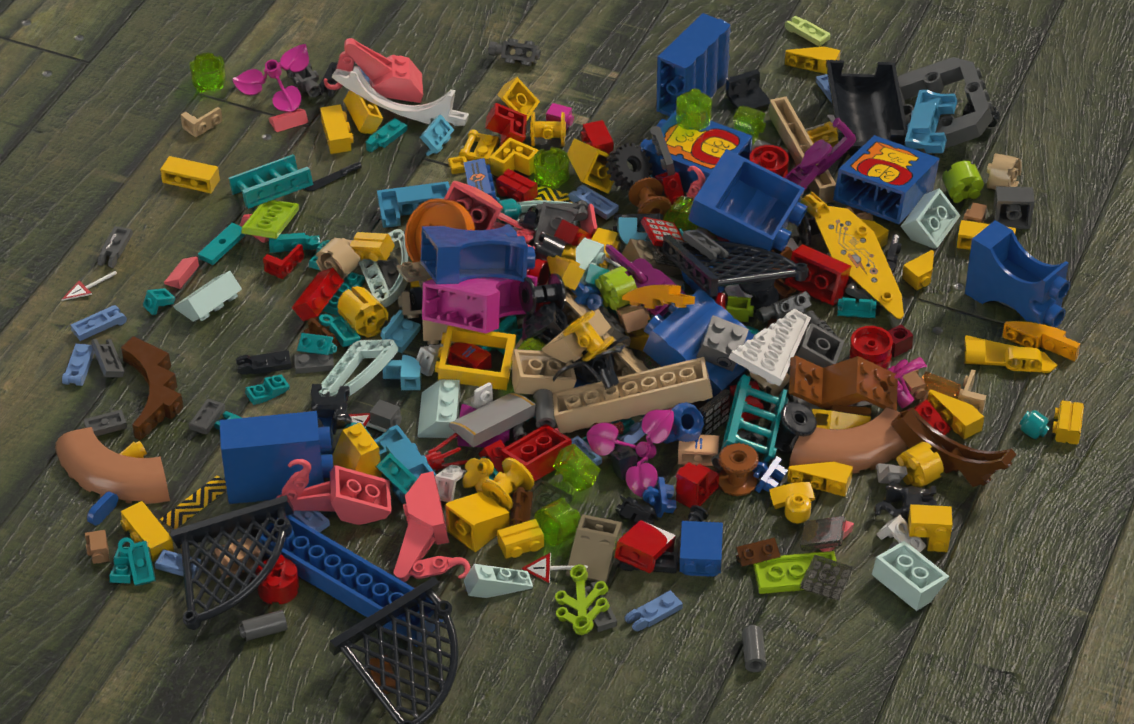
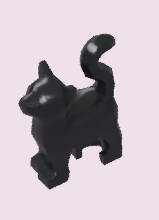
[310,384,352,435]
[874,481,937,520]

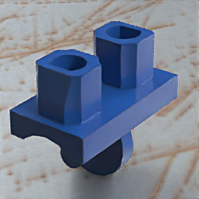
[572,282,603,310]
[753,456,788,493]
[642,477,677,518]

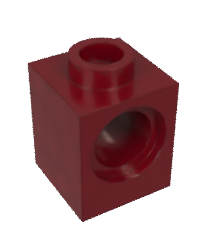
[888,324,913,358]

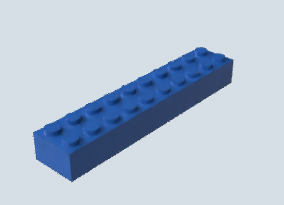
[259,515,443,647]

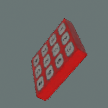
[641,217,685,247]

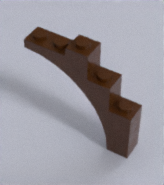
[121,336,184,440]
[891,407,1017,487]

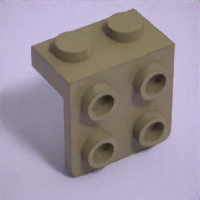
[398,291,422,318]

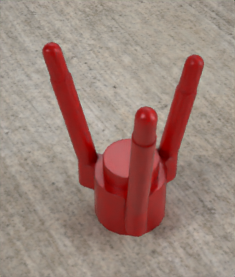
[425,433,468,471]

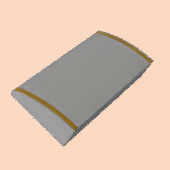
[449,393,535,447]

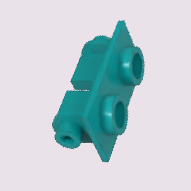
[837,297,876,318]
[296,333,337,355]

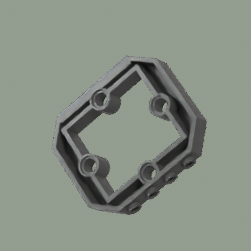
[898,57,994,154]

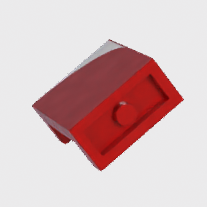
[614,520,676,573]

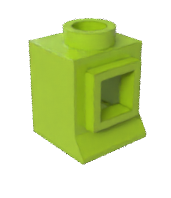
[726,296,754,322]

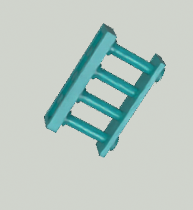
[228,155,313,209]
[721,375,788,462]

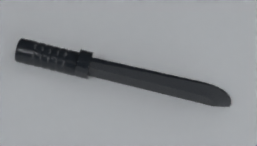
[303,161,362,191]

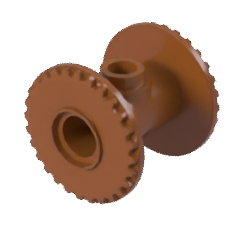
[628,177,672,221]
[719,443,759,497]

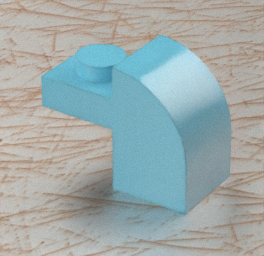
[618,217,651,245]
[383,355,421,390]

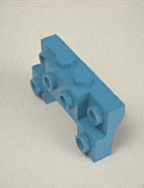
[905,90,957,153]
[377,181,450,228]
[374,425,436,503]

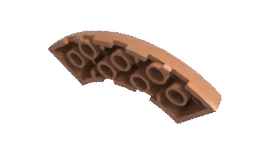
[789,407,910,474]
[55,427,170,504]

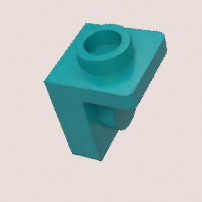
[143,288,175,315]

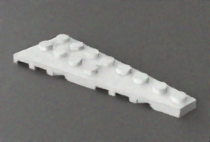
[728,309,811,387]

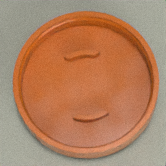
[405,198,475,263]

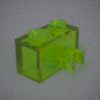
[553,444,601,492]

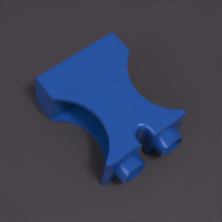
[965,220,1070,328]
[421,224,535,284]

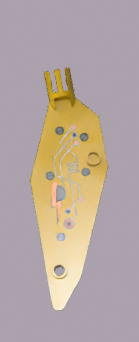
[800,192,904,319]

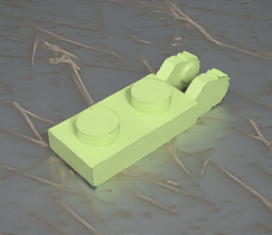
[784,16,831,47]

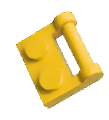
[806,121,839,147]
[459,130,499,164]

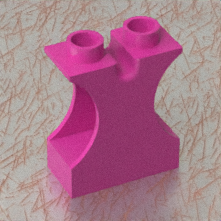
[422,275,537,334]

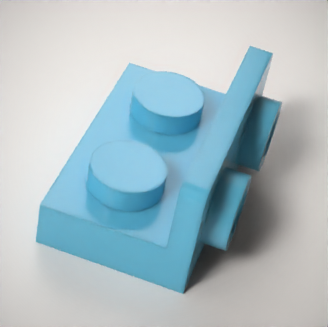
[420,114,454,156]
[380,310,421,353]

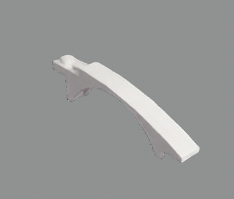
[332,66,469,126]

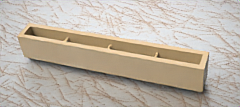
[769,97,836,203]

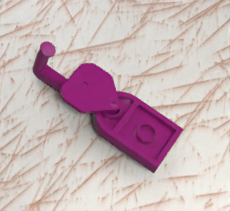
[784,118,856,191]
[605,244,686,317]

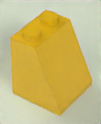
[567,138,614,194]
[333,423,382,478]
[445,492,510,552]

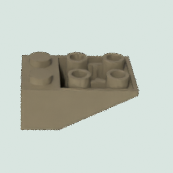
[622,239,682,277]
[566,514,622,583]

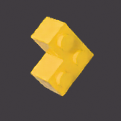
[489,138,539,177]
[908,504,952,552]

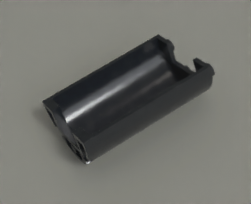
[826,60,907,156]

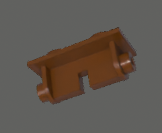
[304,318,340,346]
[509,487,533,527]
[736,537,781,567]

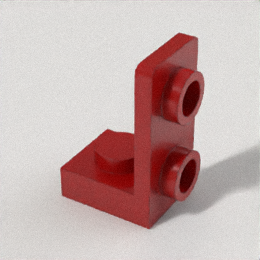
[655,172,686,212]
[263,244,304,279]
[914,399,951,435]
[479,440,505,473]

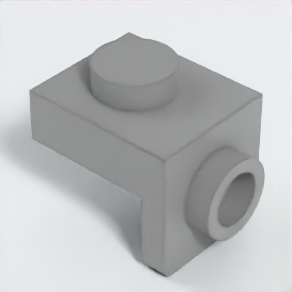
[876,463,908,484]

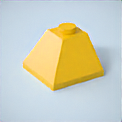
[497,77,540,120]

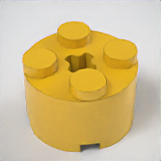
[897,442,944,488]

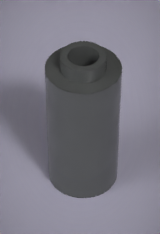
[533,389,556,428]
[238,610,288,641]
[742,625,766,672]

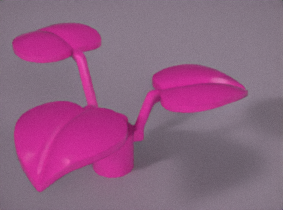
[232,44,309,112]
[849,357,927,408]
[587,410,674,498]

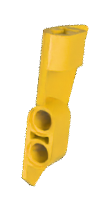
[965,335,1057,373]

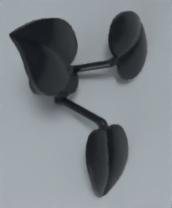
[553,336,631,390]

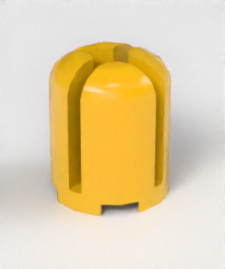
[337,286,388,338]

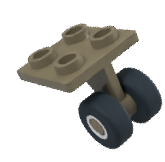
[396,260,431,310]

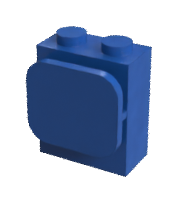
[680,521,723,576]

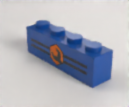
[463,158,497,201]

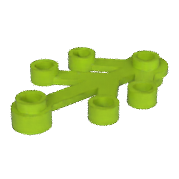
[555,564,610,635]

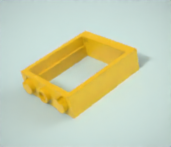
[435,325,516,390]

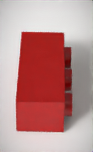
[292,267,344,321]

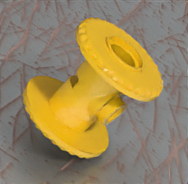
[530,112,566,147]
[563,310,614,362]
[481,458,534,511]

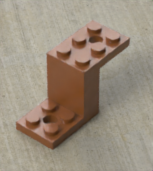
[789,356,898,411]

